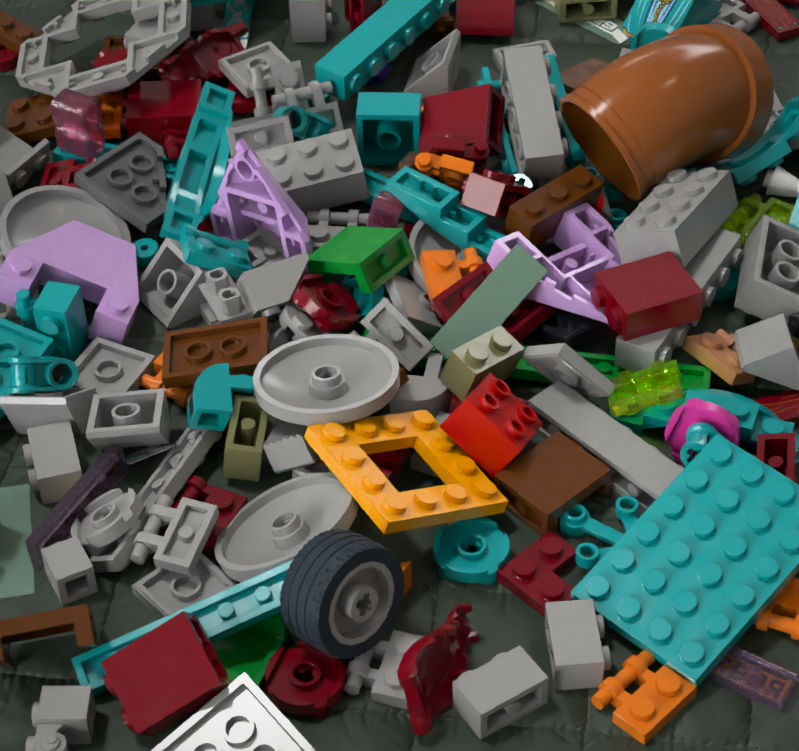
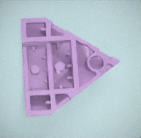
[210,137,313,272]

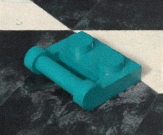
[179,223,252,279]

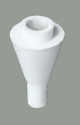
[762,165,799,198]

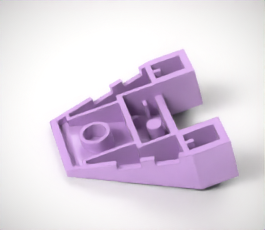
[486,203,622,323]
[0,220,139,345]

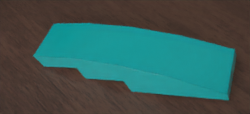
[386,166,505,262]

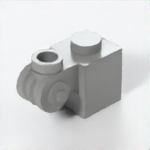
[25,686,97,751]

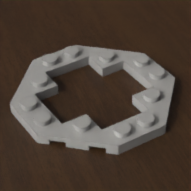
[15,0,191,102]

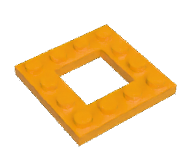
[304,410,509,534]

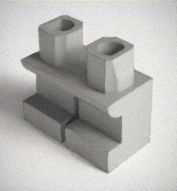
[198,267,253,325]

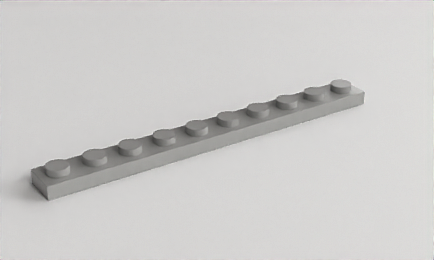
[89,321,294,573]

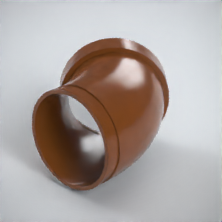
[559,23,774,201]

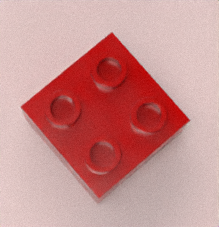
[439,373,543,478]

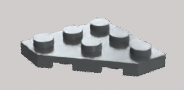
[74,132,168,233]

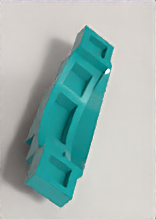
[159,81,235,242]
[682,95,799,186]
[609,388,799,452]

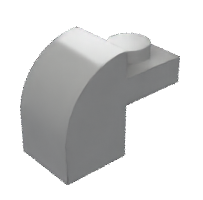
[389,352,452,418]

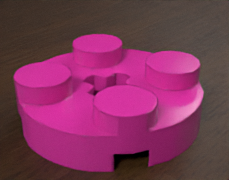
[664,398,741,467]

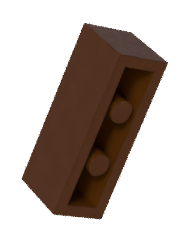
[503,164,603,247]

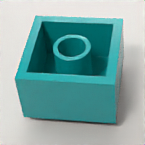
[356,92,422,165]

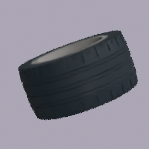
[280,528,404,659]

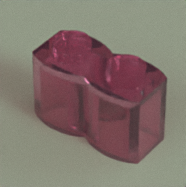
[50,88,105,159]

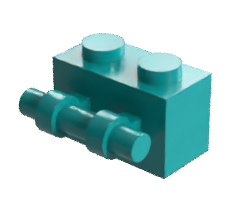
[14,281,89,362]

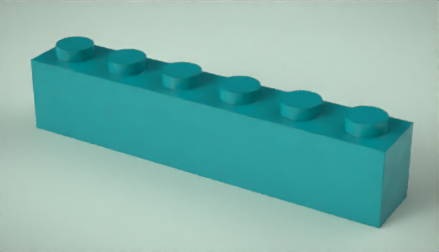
[315,0,450,101]

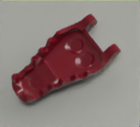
[158,21,249,82]
[397,603,480,736]

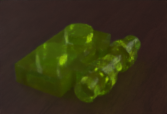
[720,193,794,244]
[608,359,684,418]

